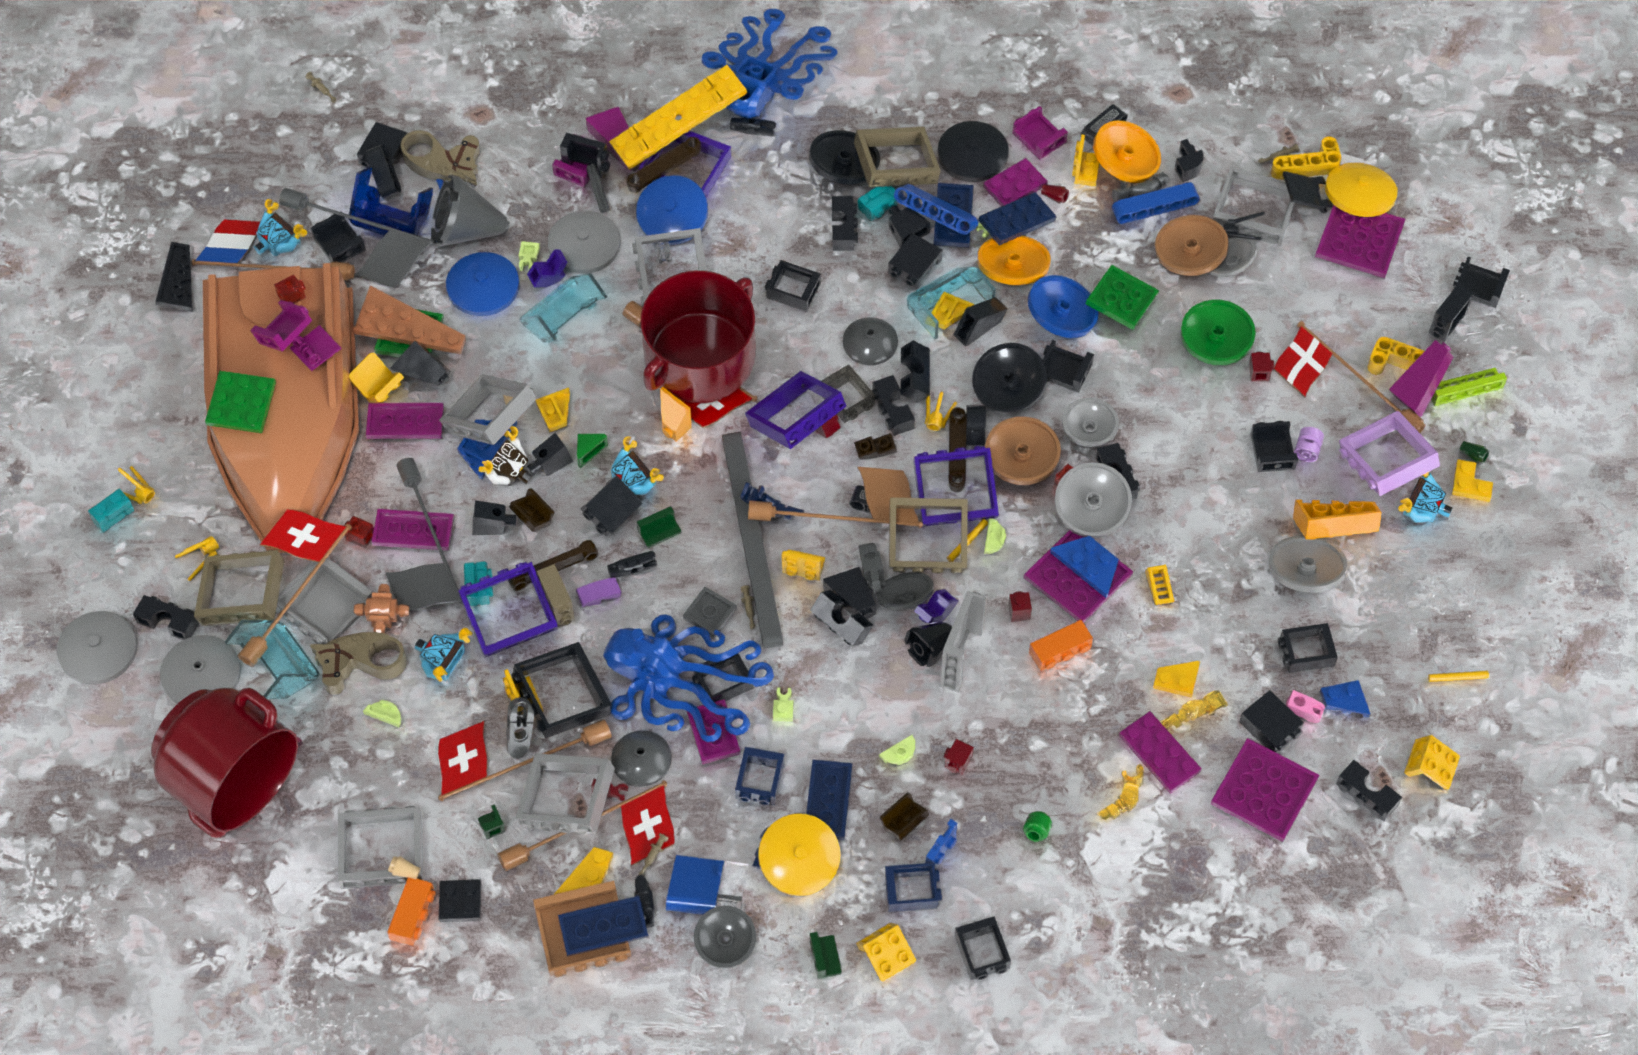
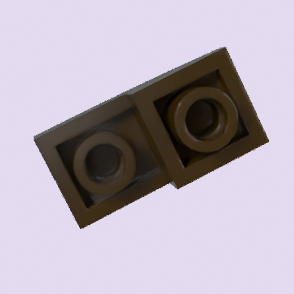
[854,433,897,460]

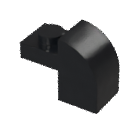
[1175,139,1204,182]
[966,405,986,445]

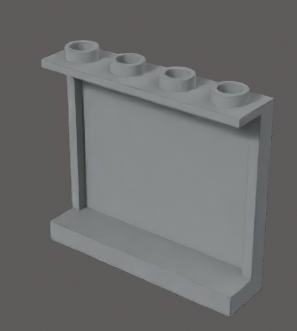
[276,558,373,644]
[940,591,986,693]

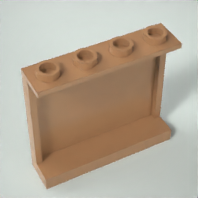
[533,880,631,977]

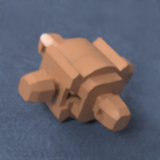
[354,584,410,634]

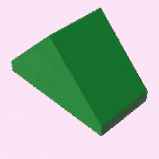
[577,434,608,469]

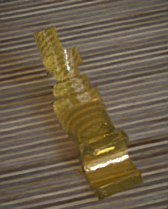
[1161,690,1228,729]
[1097,764,1144,820]

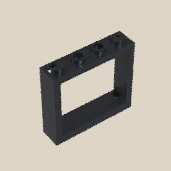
[511,642,612,738]

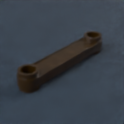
[627,137,701,193]
[948,407,966,492]
[508,540,599,591]

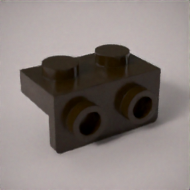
[509,488,555,532]
[880,792,929,841]

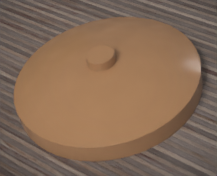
[1155,215,1228,276]
[985,417,1061,485]

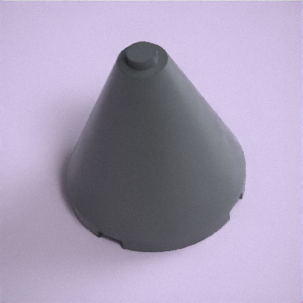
[431,174,510,247]

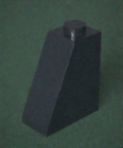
[953,297,1008,346]
[390,341,451,385]
[823,567,876,619]

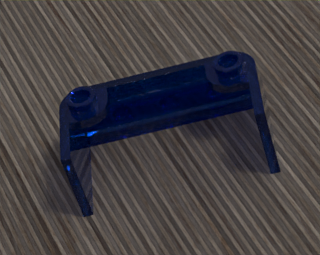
[349,167,434,236]

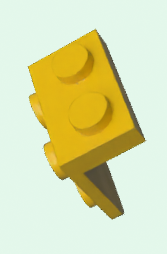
[349,353,404,403]

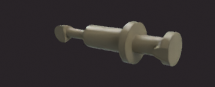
[305,71,336,103]
[1258,144,1299,164]
[740,585,755,630]
[638,833,668,876]

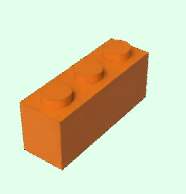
[1029,620,1093,671]
[387,878,436,946]

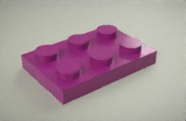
[983,158,1048,206]
[686,699,741,765]

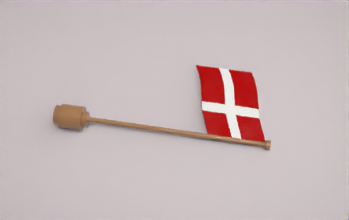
[1274,321,1426,433]

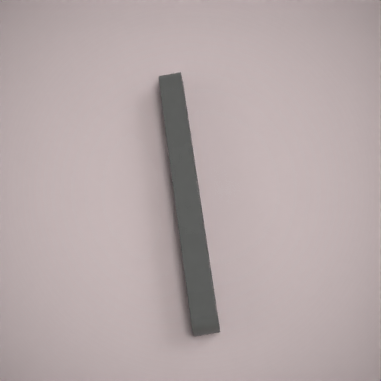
[722,431,783,649]

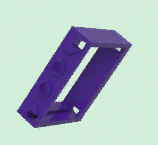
[638,131,731,198]
[745,371,846,449]
[913,446,999,527]
[458,562,558,658]

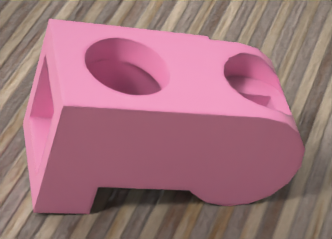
[1286,690,1325,723]

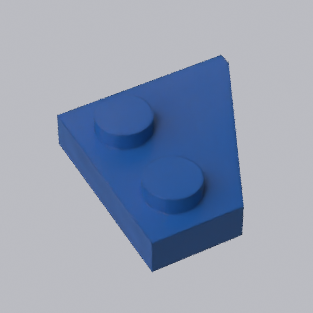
[1320,680,1371,718]

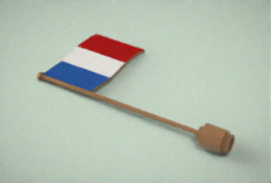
[191,219,355,281]

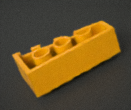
[1293,499,1382,540]

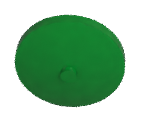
[1181,300,1256,365]

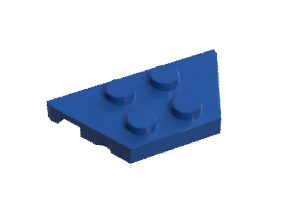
[457,419,518,480]
[1050,536,1119,598]

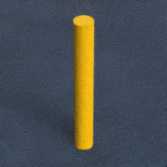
[947,519,988,562]
[1428,671,1489,682]

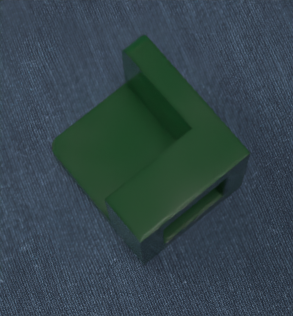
[478,804,505,840]

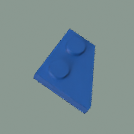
[925,819,957,865]

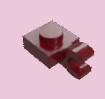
[591,779,629,801]

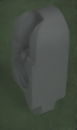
[858,543,886,593]
[506,697,534,759]

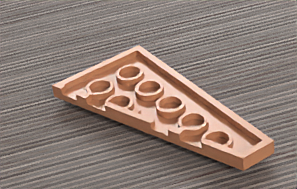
[354,285,466,355]

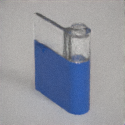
[666,855,749,915]

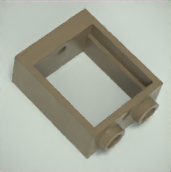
[536,564,575,627]

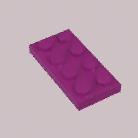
[366,403,444,439]
[372,509,454,551]
[1119,711,1202,794]

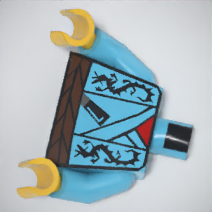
[254,199,307,256]
[611,436,664,495]
[1398,472,1453,523]
[415,628,473,682]

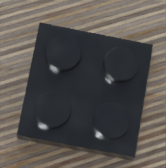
[439,879,482,922]

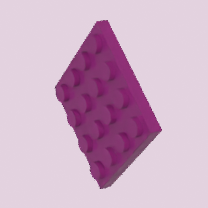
[1315,205,1406,278]
[1023,530,1133,623]
[1210,738,1320,842]

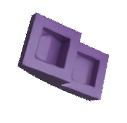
[576,577,621,607]

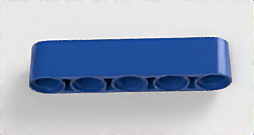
[1111,182,1200,224]
[894,184,978,235]

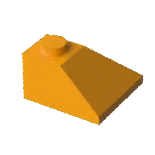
[660,387,692,442]

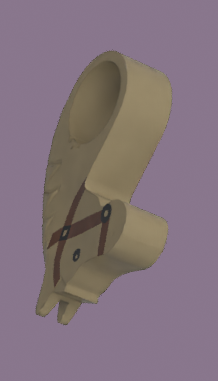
[401,130,480,186]
[310,632,407,695]

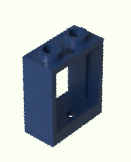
[735,747,785,806]
[885,863,942,912]

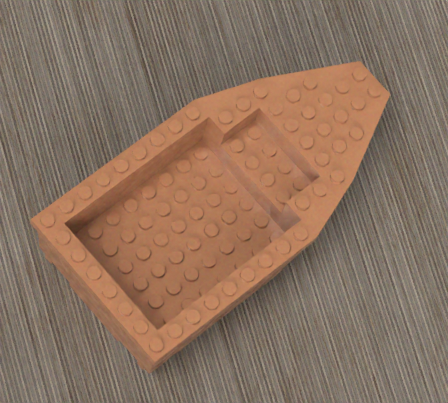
[203,263,360,553]

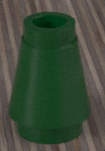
[1459,441,1490,464]

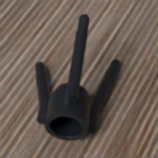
[1223,212,1265,240]

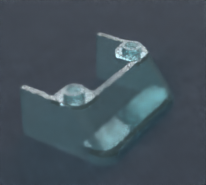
[907,267,996,340]
[519,273,608,343]
[224,620,320,699]

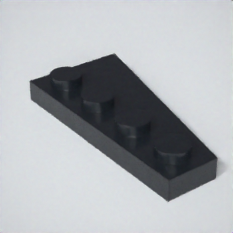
[156,242,192,312]

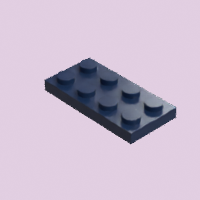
[933,183,974,248]
[978,192,1057,245]
[806,759,852,840]
[558,896,649,957]

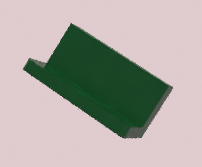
[637,506,681,548]
[809,931,842,979]

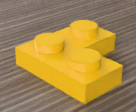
[1452,459,1493,502]

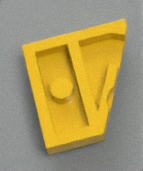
[928,292,975,329]
[535,387,570,433]
[1153,661,1200,698]

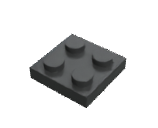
[683,587,737,638]

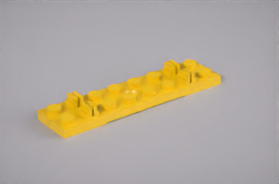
[609,65,747,170]

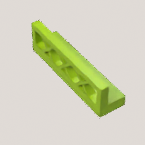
[1431,367,1507,406]

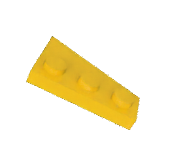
[553,847,614,895]

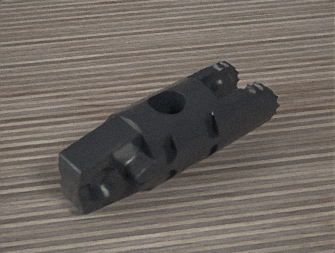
[730,118,776,136]
[607,551,657,578]
[634,874,655,928]

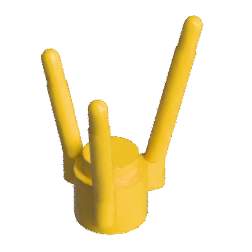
[925,391,957,431]
[118,466,155,504]
[175,536,219,581]

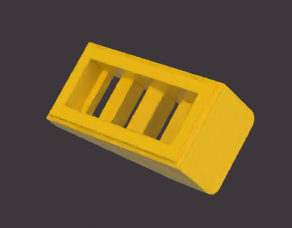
[1145,565,1174,605]

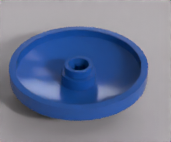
[636,176,708,246]
[446,252,519,316]
[1028,275,1099,338]

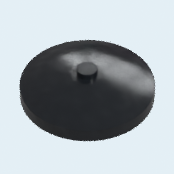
[938,121,1009,182]
[809,130,880,184]
[972,343,1047,415]

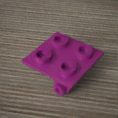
[290,325,342,371]

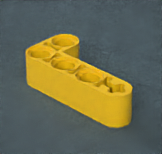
[1271,136,1341,180]
[1367,337,1424,375]

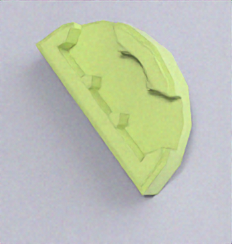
[984,518,1006,554]
[363,700,401,728]
[879,735,915,765]

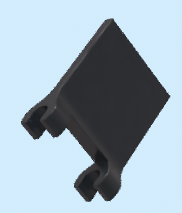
[1282,171,1333,213]

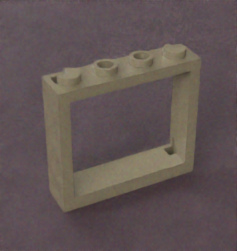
[854,127,941,187]
[888,498,968,574]
[194,550,285,626]

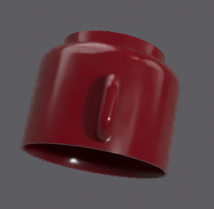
[641,270,756,403]
[151,688,298,838]

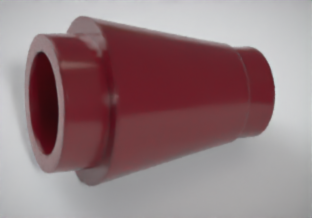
[1041,184,1069,204]

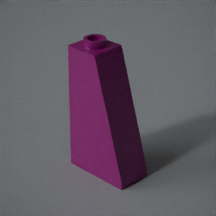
[586,107,642,169]
[1389,340,1454,417]

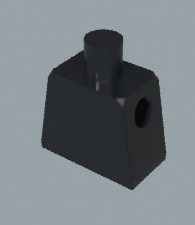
[888,205,930,248]
[527,433,573,476]
[472,500,516,535]

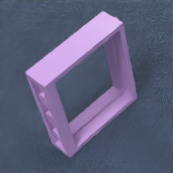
[1339,411,1440,496]

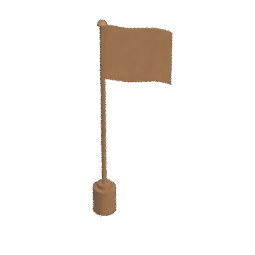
[748,467,923,528]

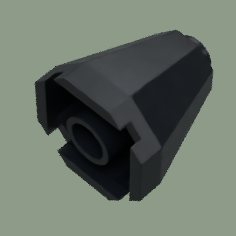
[904,622,952,667]

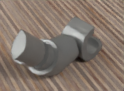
[1112,172,1170,202]

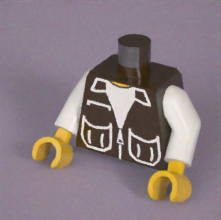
[479,426,533,486]

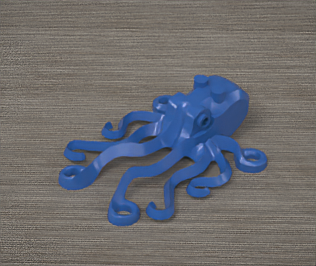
[702,9,837,119]
[603,614,774,742]

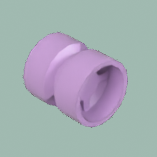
[1294,427,1324,463]

